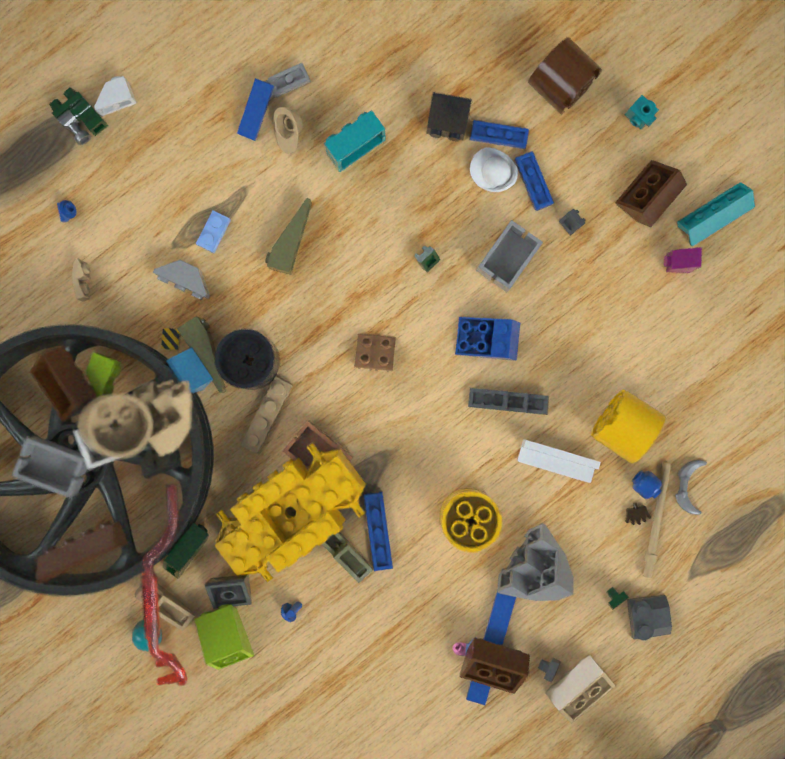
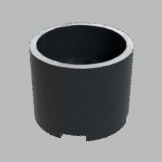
[215,329,280,390]

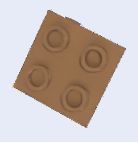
[354,334,396,372]

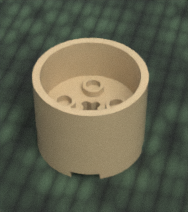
[78,394,152,458]

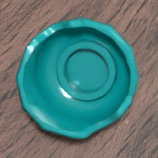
[132,619,162,652]

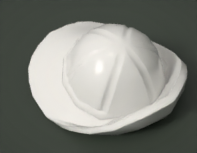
[470,148,518,192]

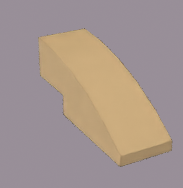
[135,577,195,631]

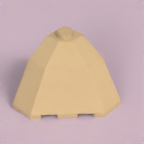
[132,381,191,457]

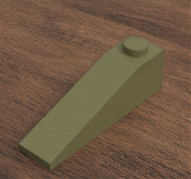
[265,198,312,275]
[178,316,226,393]

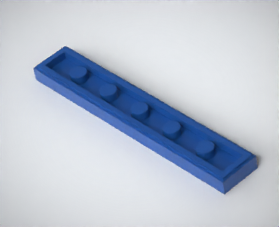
[466,589,516,705]

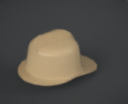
[273,107,303,154]

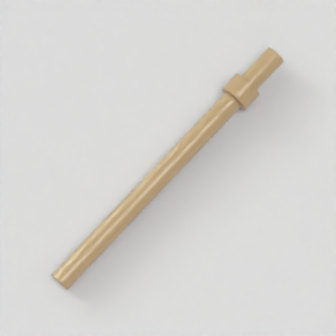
[643,462,671,578]

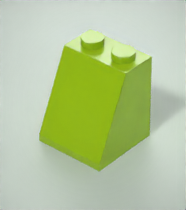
[195,604,254,670]

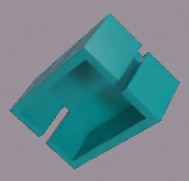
[324,110,386,172]

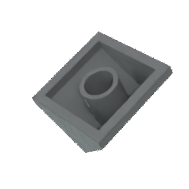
[205,574,252,609]

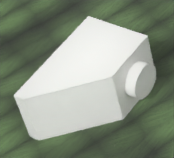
[94,76,137,116]

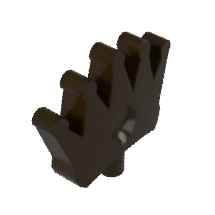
[625,503,651,525]

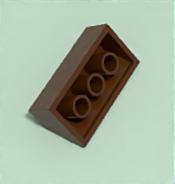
[37,520,129,584]

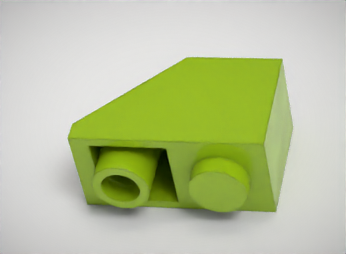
[86,353,121,397]

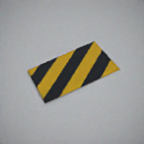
[161,328,180,350]

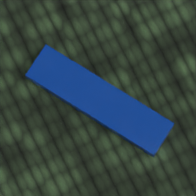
[363,492,393,571]

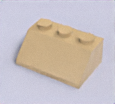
[545,655,615,724]

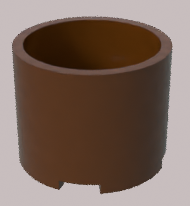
[528,37,603,115]

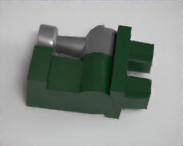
[49,87,109,146]

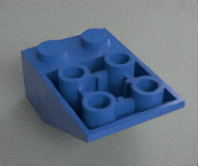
[455,317,521,361]

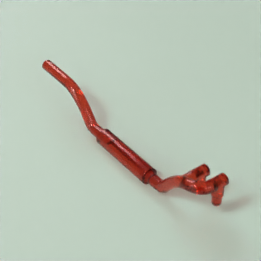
[141,484,187,686]

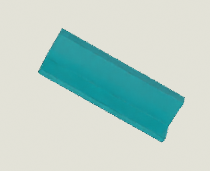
[677,182,755,246]

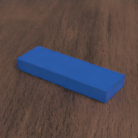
[237,78,274,141]
[470,120,529,149]
[515,151,554,211]

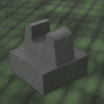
[559,208,586,236]
[538,658,561,682]

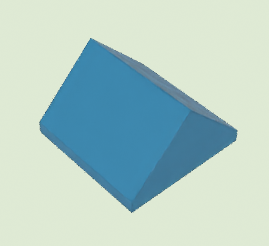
[167,347,213,393]

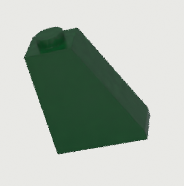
[163,523,209,579]

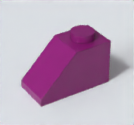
[664,247,702,273]

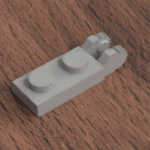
[264,63,311,100]

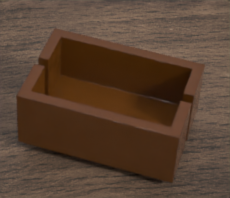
[30,345,96,421]

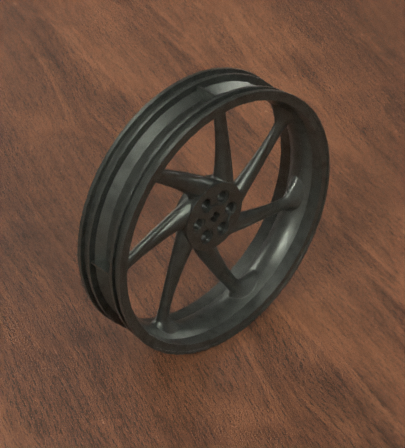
[0,325,214,596]

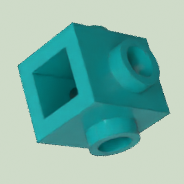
[625,95,659,129]

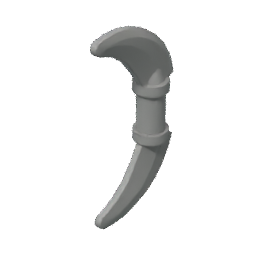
[675,460,707,515]

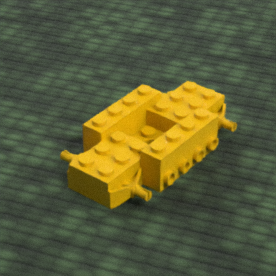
[215,443,366,582]

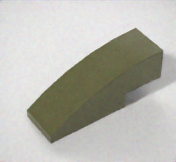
[322,532,373,583]

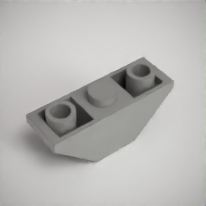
[153,260,210,300]

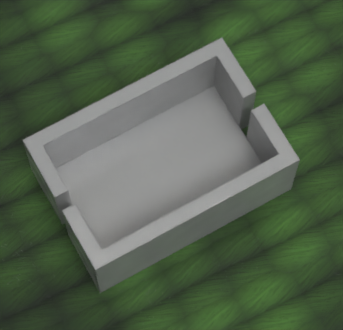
[476,220,543,292]
[12,436,87,498]

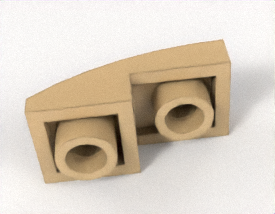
[72,258,91,302]

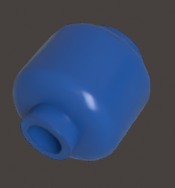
[632,470,662,499]

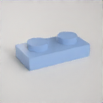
[196,210,231,253]

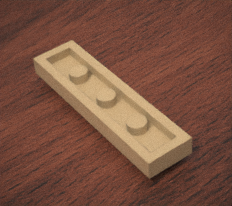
[240,377,293,454]

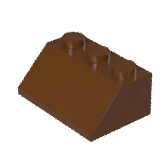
[615,160,687,228]
[459,638,530,694]

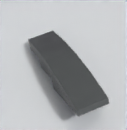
[468,388,550,415]

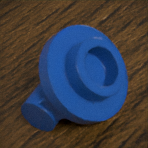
[57,200,77,223]
[281,601,302,622]

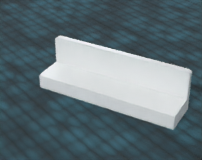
[517,439,601,483]

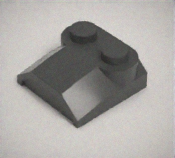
[627,595,672,640]

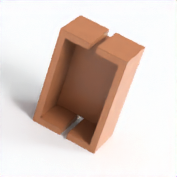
[283,421,353,470]

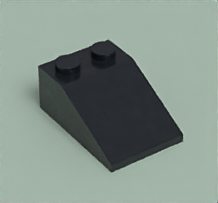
[426,92,472,142]

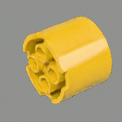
[591,389,666,464]
[439,488,502,552]

